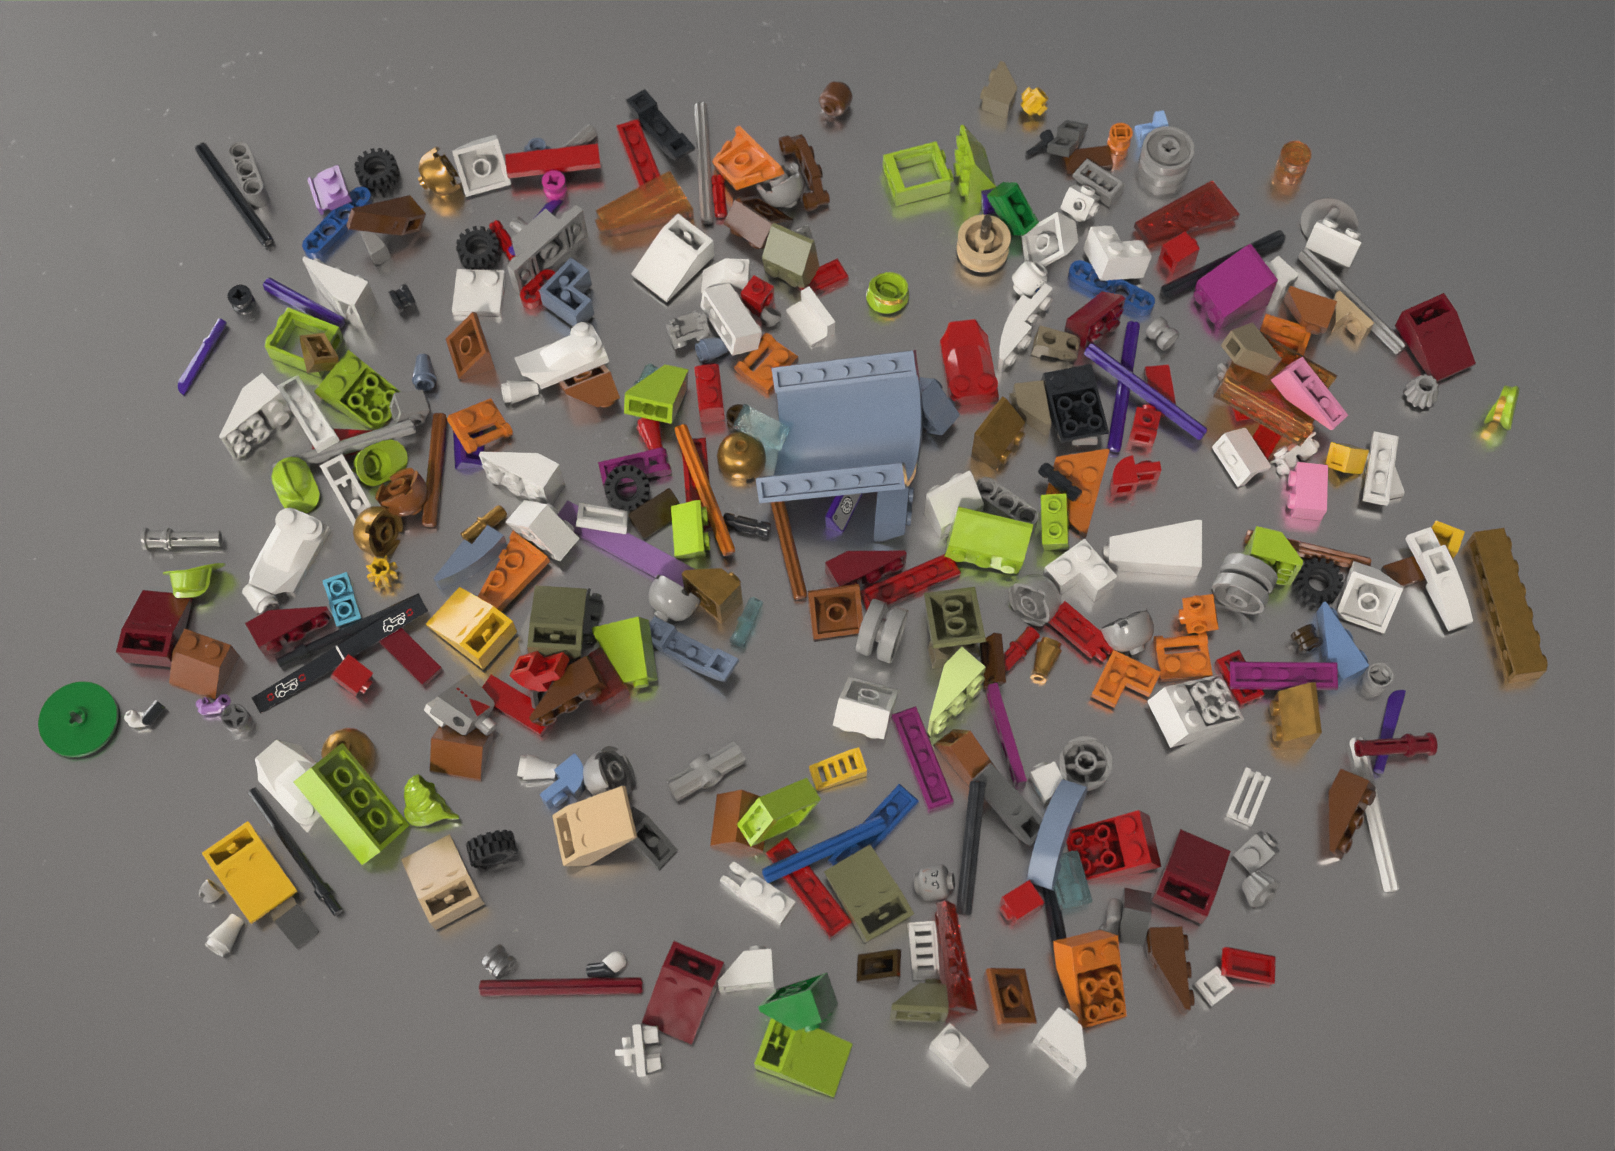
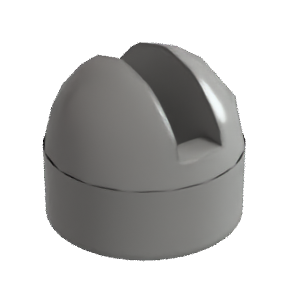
[760,306,782,327]
[199,879,223,903]

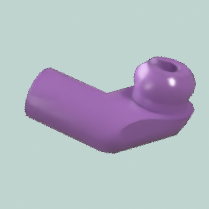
[196,694,231,716]

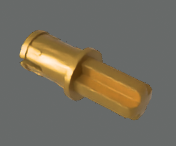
[460,505,507,544]

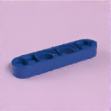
[302,187,373,259]
[1068,260,1155,316]

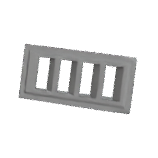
[1073,159,1125,207]
[360,231,391,267]

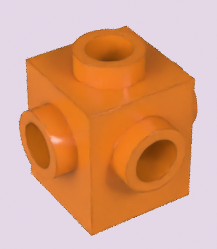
[1178,594,1219,634]

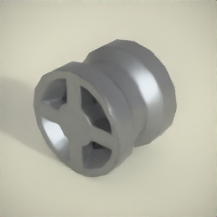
[221,704,253,735]
[481,944,516,979]

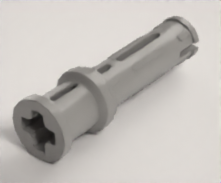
[141,528,222,550]

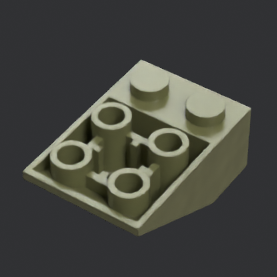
[527,585,587,661]
[824,845,914,943]

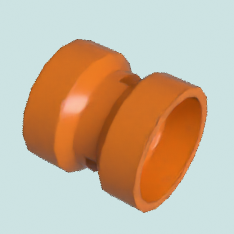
[1107,123,1133,156]

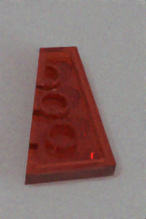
[1134,180,1240,245]
[935,900,978,1014]

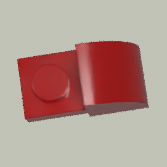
[1109,455,1162,495]
[509,651,570,692]

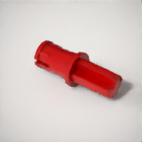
[1004,626,1040,672]

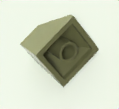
[890,979,948,1022]

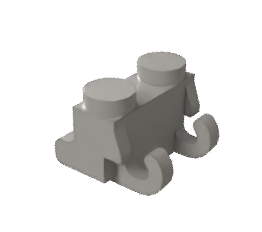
[666,311,711,349]

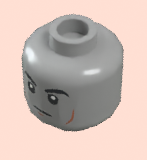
[914,864,955,901]

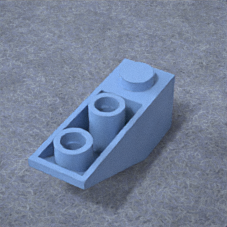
[1317,601,1369,687]

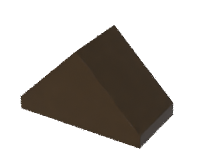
[856,949,901,985]

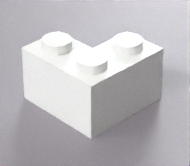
[1083,226,1152,281]
[505,500,580,561]
[1043,539,1117,602]

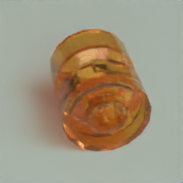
[1274,141,1312,185]

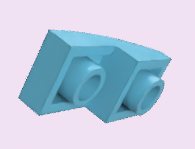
[322,572,362,627]

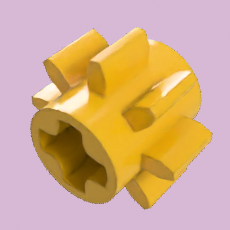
[1020,87,1049,116]
[366,556,399,588]

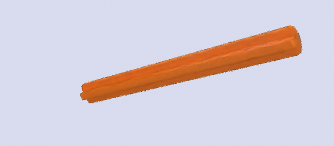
[674,424,735,556]

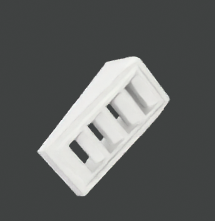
[908,921,940,981]

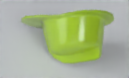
[351,439,408,486]
[271,457,320,514]
[163,563,226,598]

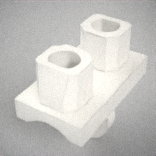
[615,1023,662,1077]

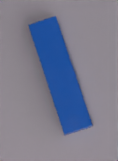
[828,784,919,866]

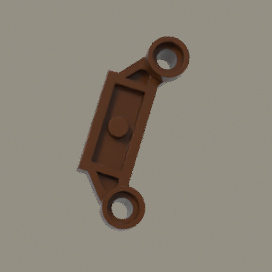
[778,134,830,211]

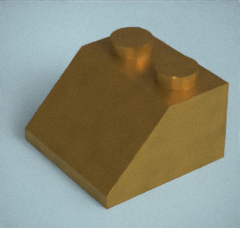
[971,396,1026,470]
[682,568,743,624]
[1270,682,1322,750]

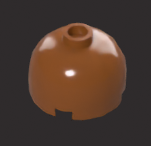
[376,468,428,517]

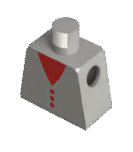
[430,674,497,736]

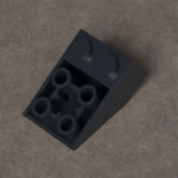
[1041,364,1109,443]

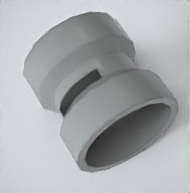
[1145,317,1180,351]
[1361,662,1394,695]

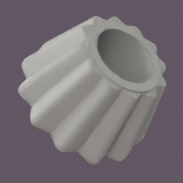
[1404,374,1439,409]
[1242,870,1280,908]

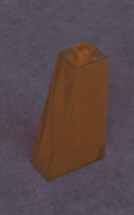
[594,171,694,238]

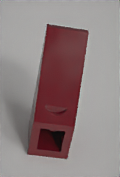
[825,550,907,587]
[245,606,334,656]

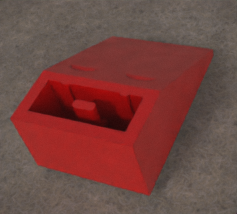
[1067,810,1162,884]

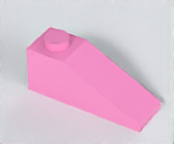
[1271,357,1348,430]

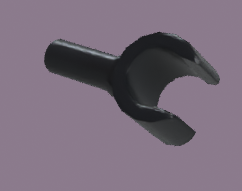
[1025,130,1054,157]

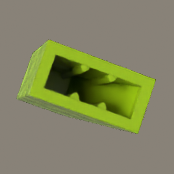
[624,364,689,424]
[592,616,658,688]

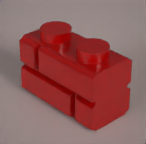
[694,364,725,423]

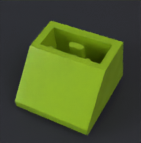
[671,500,710,559]
[1245,526,1303,585]

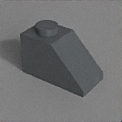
[629,807,678,869]

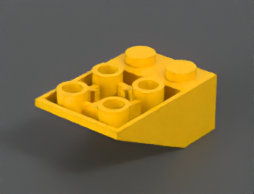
[426,587,517,670]
[202,821,298,924]

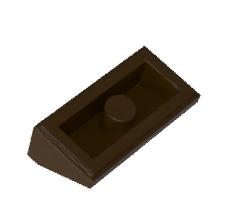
[629,488,680,540]

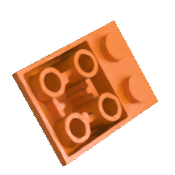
[1053,930,1127,1029]

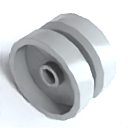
[1138,126,1194,188]
[1211,553,1278,614]
[855,599,909,663]

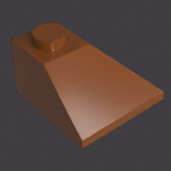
[1283,286,1337,335]
[558,364,620,407]

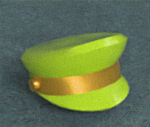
[866,272,909,314]
[1484,385,1520,431]

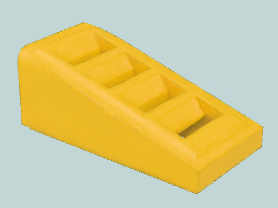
[809,747,867,792]

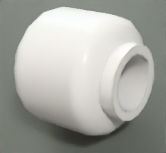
[1012,260,1048,296]

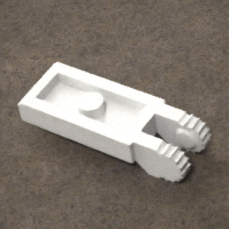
[719,862,796,926]

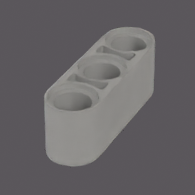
[228,141,269,208]
[976,477,1038,534]

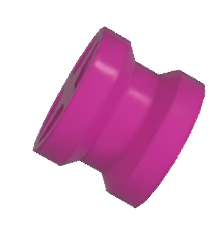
[542,171,567,200]

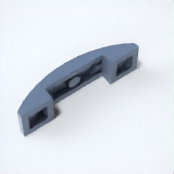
[649,616,739,682]
[1027,779,1088,890]

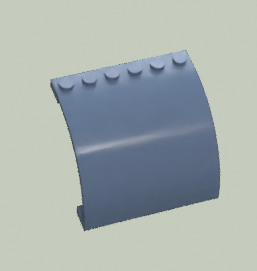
[756,350,922,503]

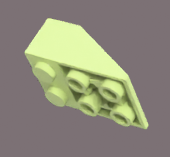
[927,647,986,738]

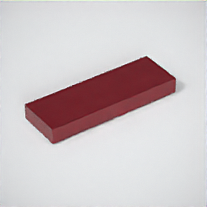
[379,628,443,687]

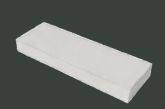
[1362,431,1399,506]

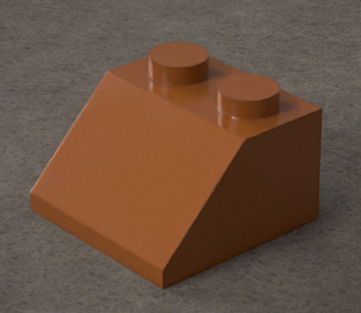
[169,629,240,701]

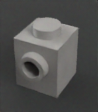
[389,390,431,426]

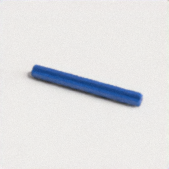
[762,816,887,883]

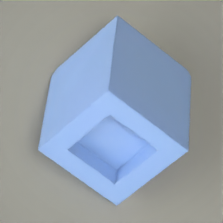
[1134,110,1169,147]

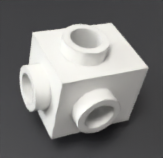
[1060,184,1100,222]

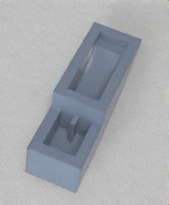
[433,525,507,590]

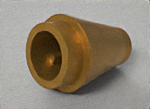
[1033,637,1062,677]

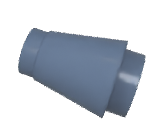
[695,337,729,362]
[412,354,437,391]

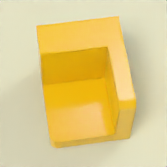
[1325,442,1369,474]
[1431,521,1465,560]

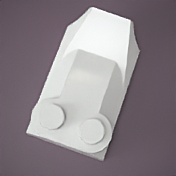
[514,322,609,389]
[249,508,332,595]
[255,739,326,835]

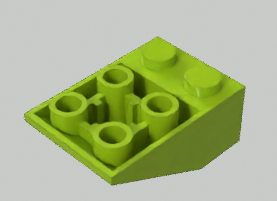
[953,125,996,205]
[314,350,401,431]
[754,1018,853,1098]

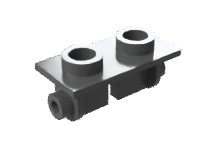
[583,588,604,644]

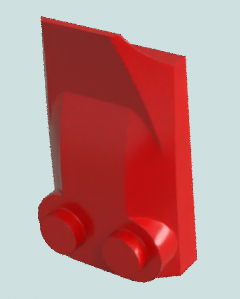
[940,319,999,407]

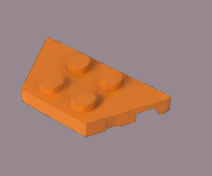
[712,125,784,190]
[1045,449,1110,538]

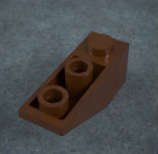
[346,195,426,236]
[529,656,607,726]
[1329,768,1376,859]
[1146,926,1195,1014]

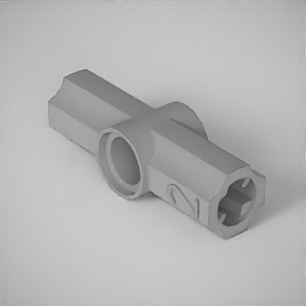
[666,741,746,802]

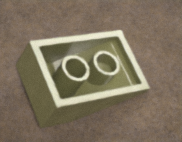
[924,587,986,649]

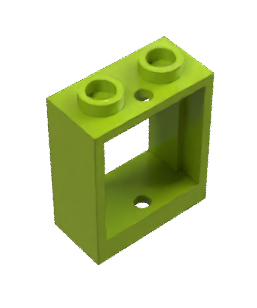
[882,141,953,206]
[264,307,344,378]
[737,778,821,846]

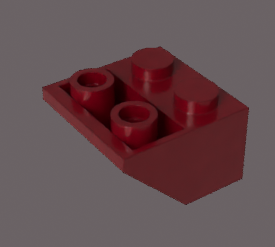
[1064,291,1126,350]

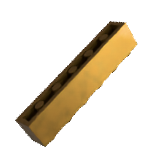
[1467,528,1548,683]

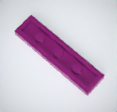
[1230,662,1338,690]
[986,683,1027,790]
[891,706,954,812]

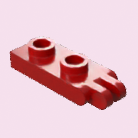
[1048,601,1114,662]

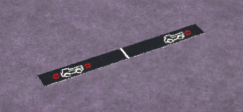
[252,596,428,713]

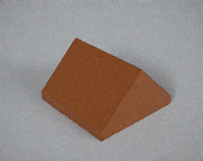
[446,312,495,380]
[808,584,863,640]
[429,725,494,781]
[710,790,765,852]
[983,968,1037,1031]

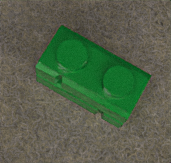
[987,182,1039,236]

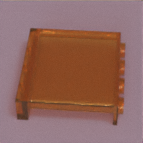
[1213,331,1338,447]

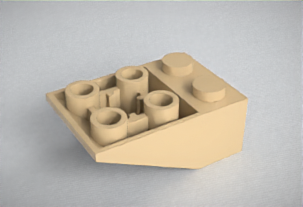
[552,786,637,866]
[401,834,485,930]

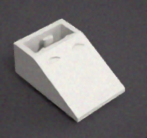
[631,214,715,302]
[302,257,378,329]
[219,373,293,460]
[479,452,565,505]
[1147,674,1245,748]

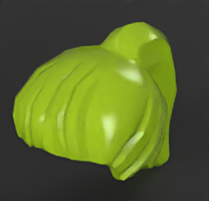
[404,774,459,827]

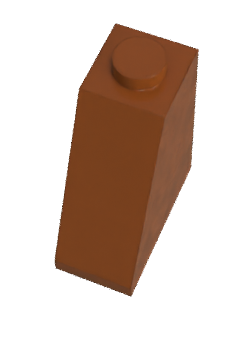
[934,729,997,787]

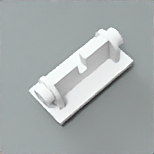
[1268,432,1320,475]

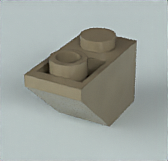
[980,61,1017,119]
[1221,322,1282,376]

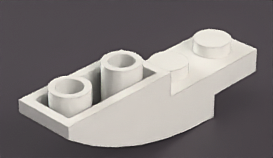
[998,283,1053,372]
[1405,527,1473,631]

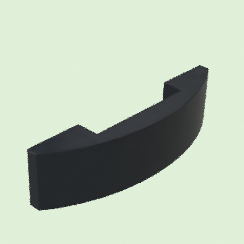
[626,89,695,161]

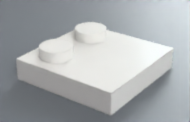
[452,269,506,317]

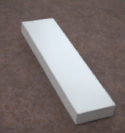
[277,375,340,453]

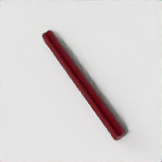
[479,977,643,996]

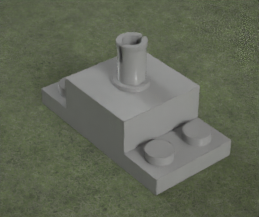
[507,205,588,294]

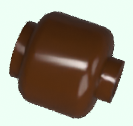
[819,81,853,116]

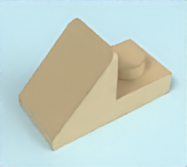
[1330,290,1374,340]

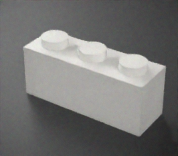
[700,283,762,356]

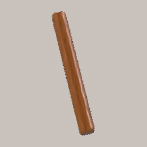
[422,413,447,527]
[770,501,807,600]
[1245,530,1371,568]

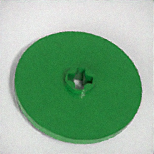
[38,681,118,757]

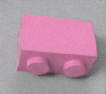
[1287,462,1328,521]

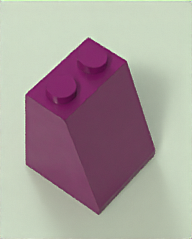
[1194,243,1278,329]

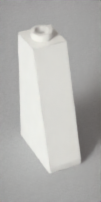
[1102,520,1202,576]

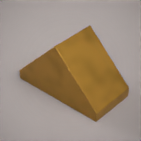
[300,333,339,373]

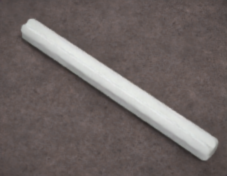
[1349,737,1400,892]

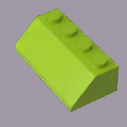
[293,743,410,865]

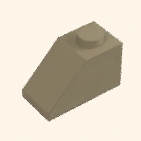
[1009,380,1051,436]

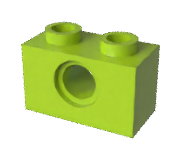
[1041,494,1070,551]

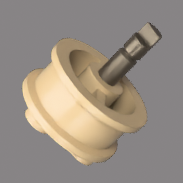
[957,215,1011,272]

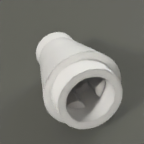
[501,380,538,404]
[242,584,279,616]
[517,754,557,780]
[205,914,244,957]

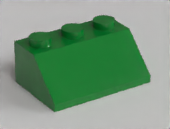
[758,972,838,1032]

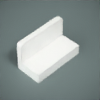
[786,287,835,347]
[1212,428,1271,487]

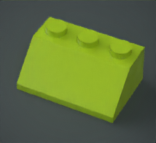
[944,506,1033,574]

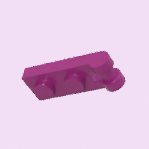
[598,448,672,487]

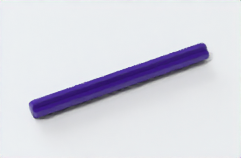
[1107,321,1140,453]
[1084,343,1208,440]

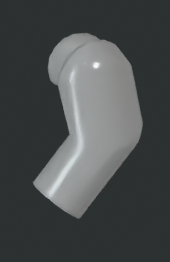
[1099,898,1122,935]

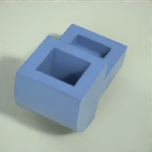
[539,753,586,809]

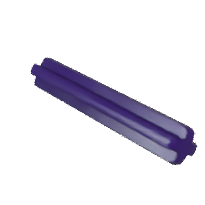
[262,278,346,330]

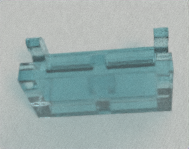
[732,404,790,451]

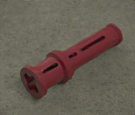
[1354,732,1438,757]

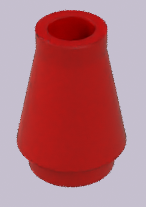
[636,418,663,450]

